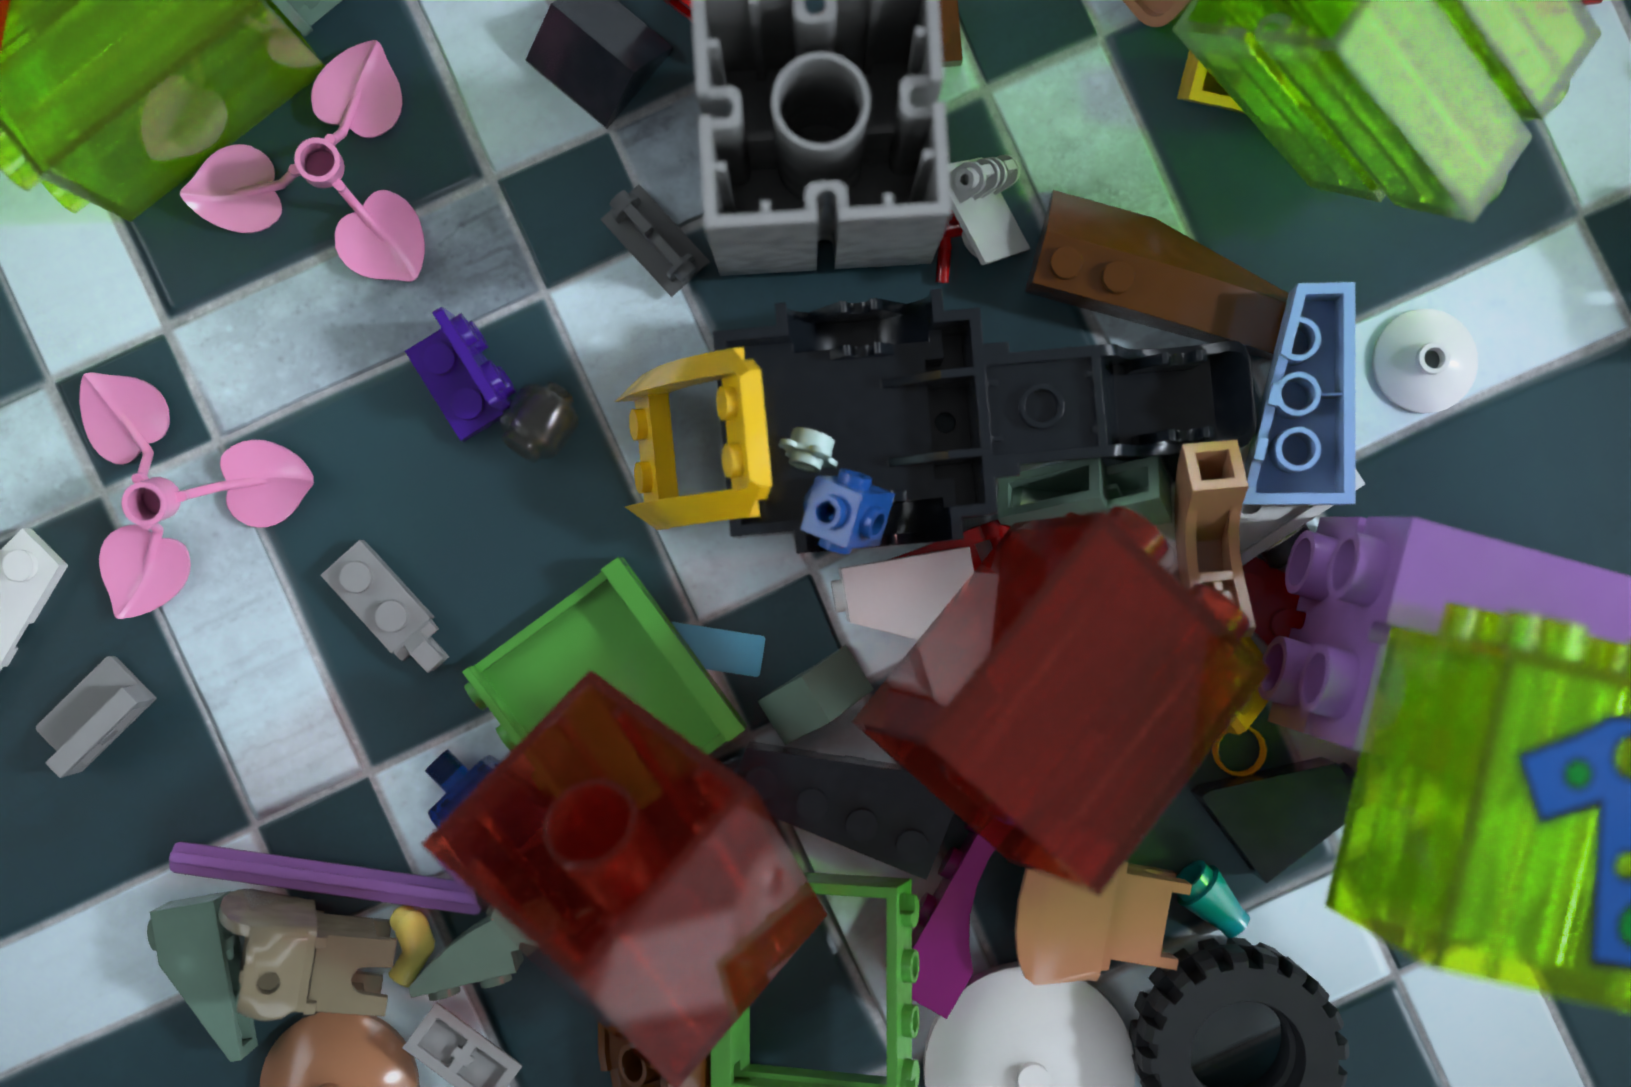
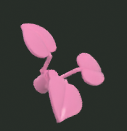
[180,40,425,282]
[79,372,314,619]

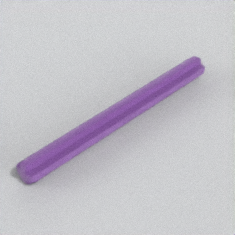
[169,841,485,915]

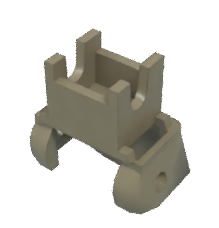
[219,889,397,1021]

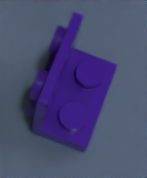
[405,306,517,442]

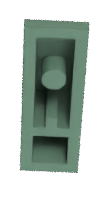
[147,891,258,1062]

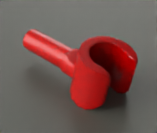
[936,210,963,283]

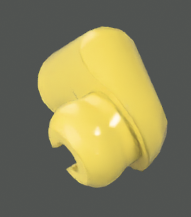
[388,905,435,987]

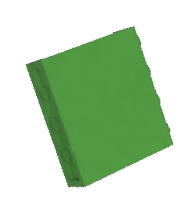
[462,557,747,845]

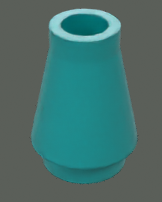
[1176,860,1250,938]

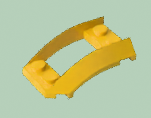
[615,347,772,530]

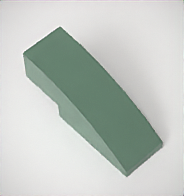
[998,455,1172,532]

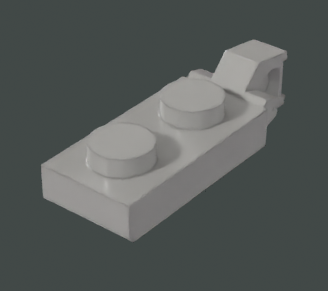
[320,540,449,673]

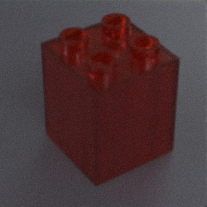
[852,506,1271,896]
[421,669,827,1087]

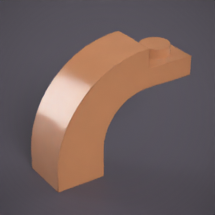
[1174,440,1256,642]

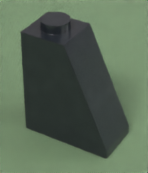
[1190,757,1369,883]

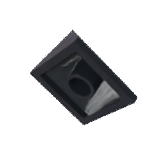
[525,0,673,129]

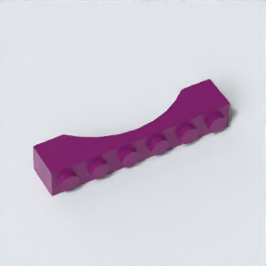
[885,702,1106,1019]

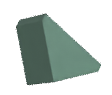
[757,645,874,745]

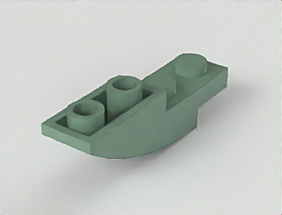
[409,887,620,1001]

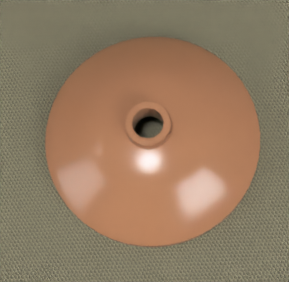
[259,1012,420,1087]

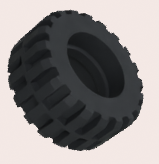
[1129,937,1349,1087]

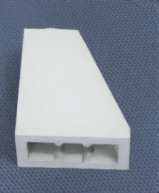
[831,547,988,656]

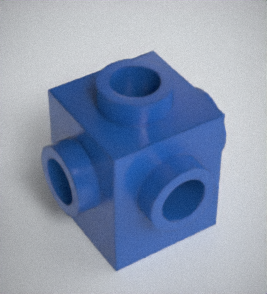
[800,469,895,554]

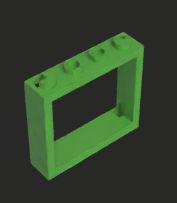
[711,868,920,1087]

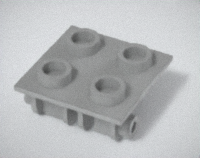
[949,154,1031,265]

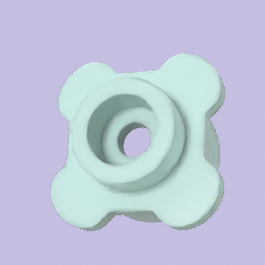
[779,427,838,473]

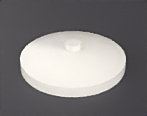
[923,962,1136,1087]

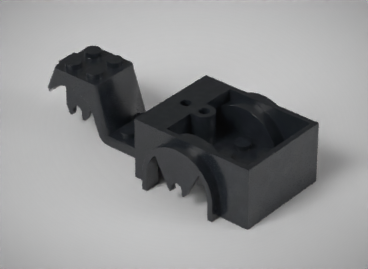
[713,288,1257,554]

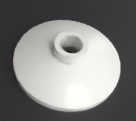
[1372,309,1478,413]

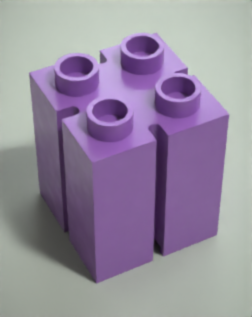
[1258,517,1631,812]

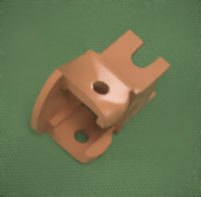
[1014,818,1192,985]

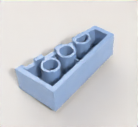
[1242,282,1356,506]

